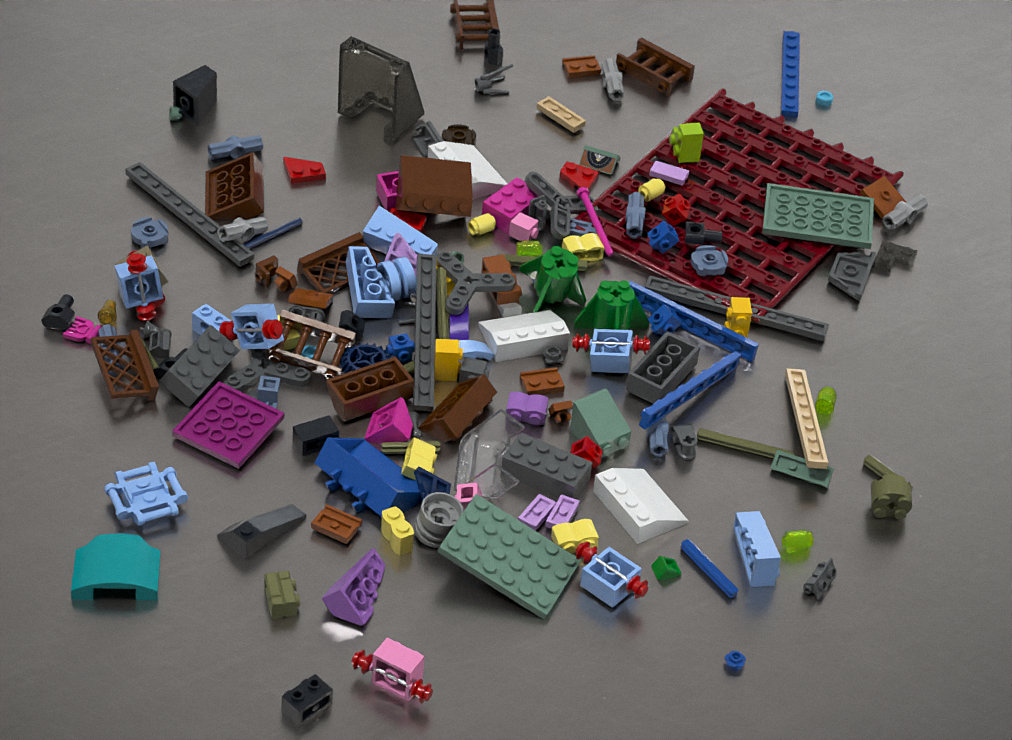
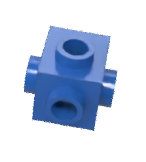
[647,220,680,254]
[648,304,683,335]
[386,333,415,365]

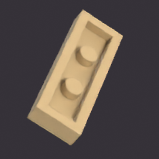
[536,96,586,133]

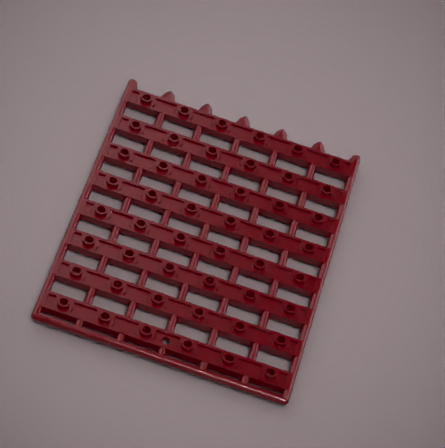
[570,88,904,323]

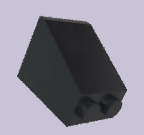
[173,65,217,125]

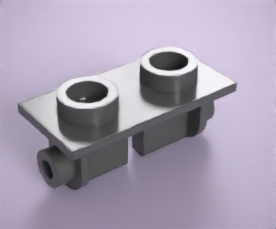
[528,195,548,233]
[803,558,837,600]

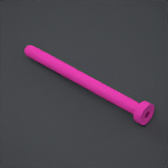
[576,187,613,256]

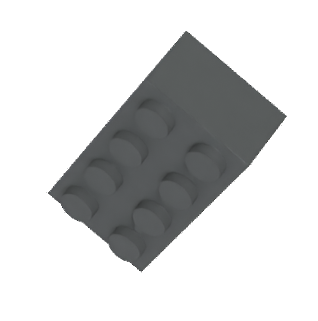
[160,325,240,407]
[626,332,700,404]
[501,433,592,499]

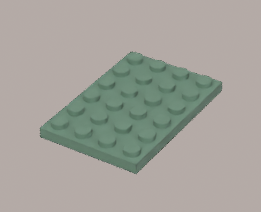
[762,183,874,249]
[437,494,581,619]

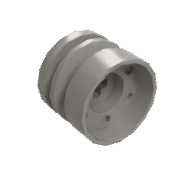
[414,492,464,548]

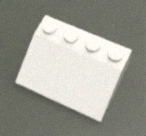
[428,141,507,200]
[478,310,570,362]
[593,468,689,544]

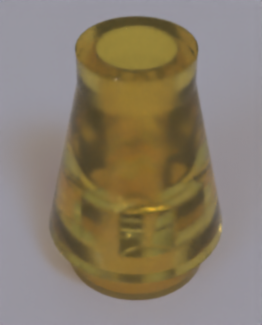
[98,300,117,325]

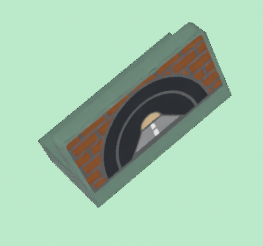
[579,145,621,175]

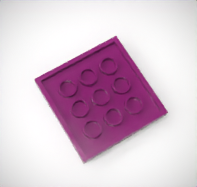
[172,382,285,469]

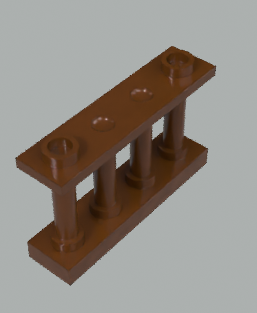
[450,0,500,50]
[616,37,695,97]
[266,310,356,379]

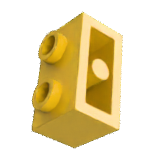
[724,297,752,338]
[434,339,463,381]

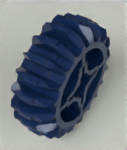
[340,342,391,374]

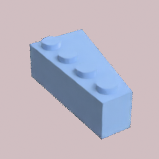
[363,206,438,256]
[346,246,395,318]
[733,511,781,587]

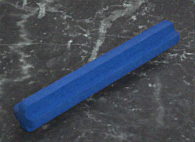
[681,539,739,598]

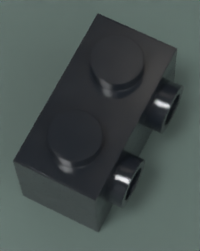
[281,674,333,726]

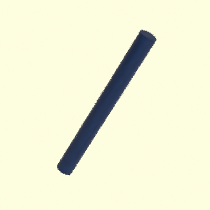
[243,217,303,249]

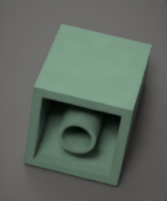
[570,388,631,457]

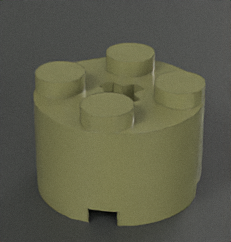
[871,474,912,520]

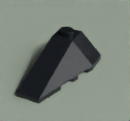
[217,504,306,559]

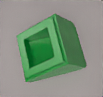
[651,556,682,580]

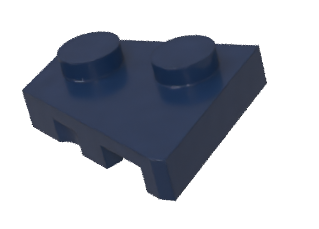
[414,466,451,501]

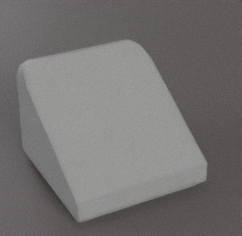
[498,302,522,318]

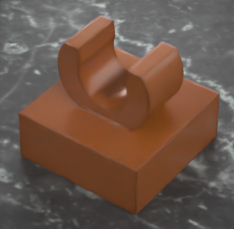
[274,266,298,292]
[548,400,573,423]

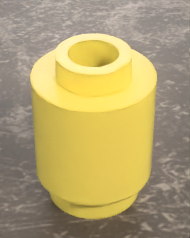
[638,179,665,202]
[468,213,496,236]

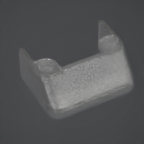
[454,409,525,499]

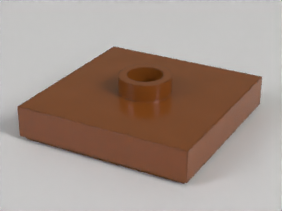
[860,176,906,219]
[288,288,334,309]

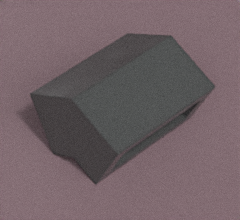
[149,330,170,358]

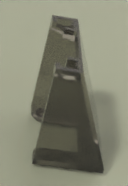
[338,36,425,140]

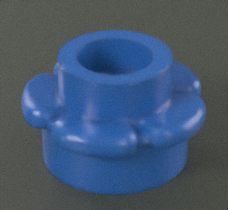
[725,651,746,671]

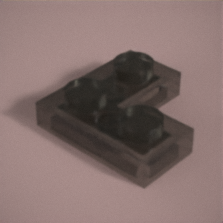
[873,241,918,272]

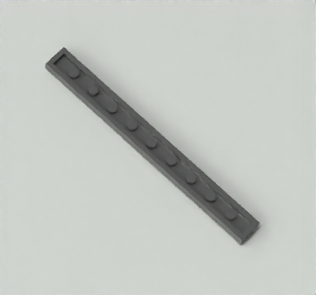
[125,162,254,267]
[413,253,436,411]
[645,275,829,341]

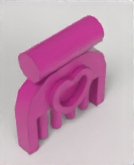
[63,316,101,344]

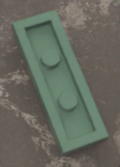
[771,450,834,488]

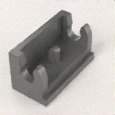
[412,121,443,158]

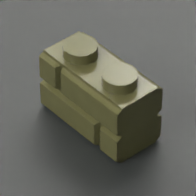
[264,570,300,619]

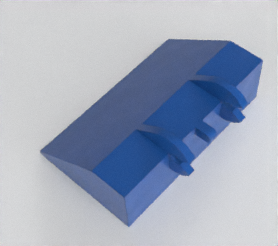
[315,437,422,517]

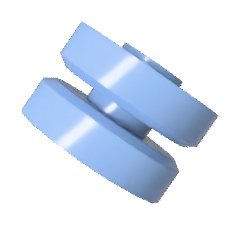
[376,257,416,301]

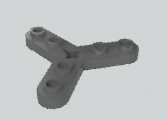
[525,172,597,240]
[436,252,515,315]
[224,349,310,392]

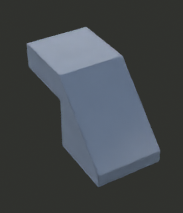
[258,376,281,409]

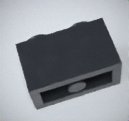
[293,415,339,456]

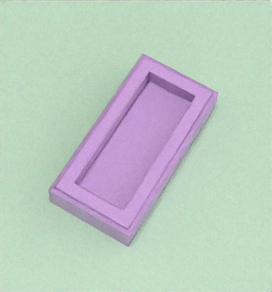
[649,161,689,185]

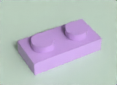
[518,494,556,531]
[545,494,580,529]

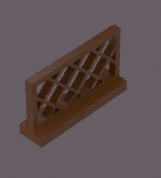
[297,232,381,294]
[90,330,159,401]

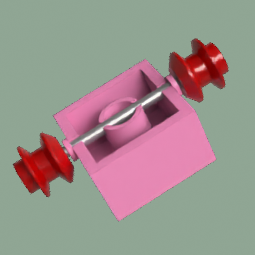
[351,638,433,704]

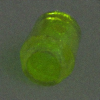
[516,240,543,257]
[815,387,837,415]
[781,529,814,552]

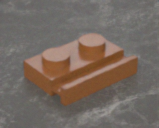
[562,55,602,78]
[520,367,565,395]
[311,504,362,544]

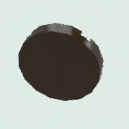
[441,124,477,146]

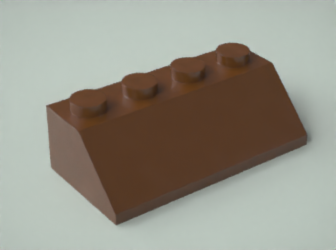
[326,357,414,422]
[418,374,497,442]

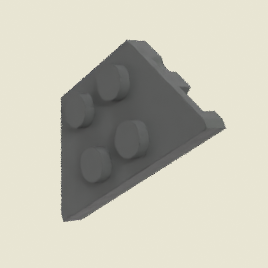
[828,252,877,301]

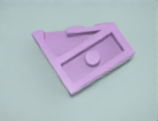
[384,233,417,277]

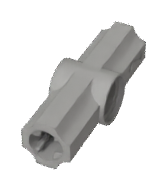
[601,58,624,101]
[882,194,928,230]
[217,217,269,242]

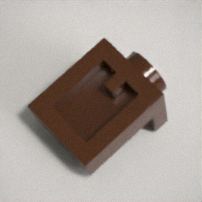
[255,255,278,287]

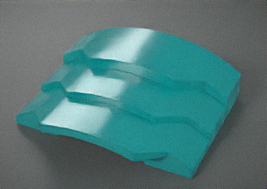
[71,534,161,600]

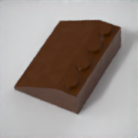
[205,152,264,220]
[395,155,473,217]

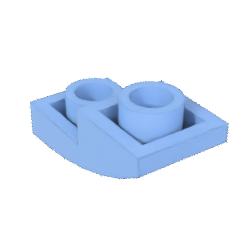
[459,340,494,361]

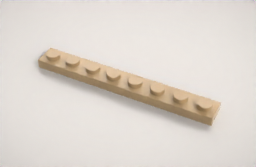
[785,368,828,469]

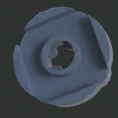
[131,217,168,248]
[691,245,728,276]

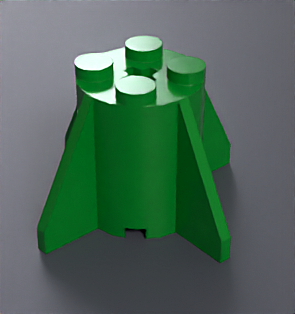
[519,246,587,313]
[574,280,649,330]

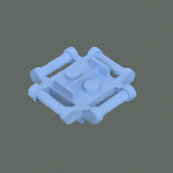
[104,462,189,526]

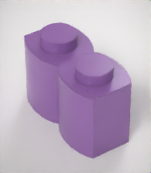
[506,392,549,425]

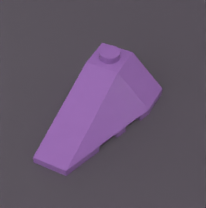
[321,548,386,625]

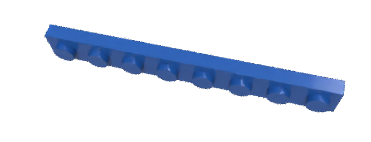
[781,31,800,117]
[629,281,759,362]
[639,351,741,430]

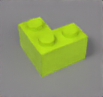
[669,123,704,163]

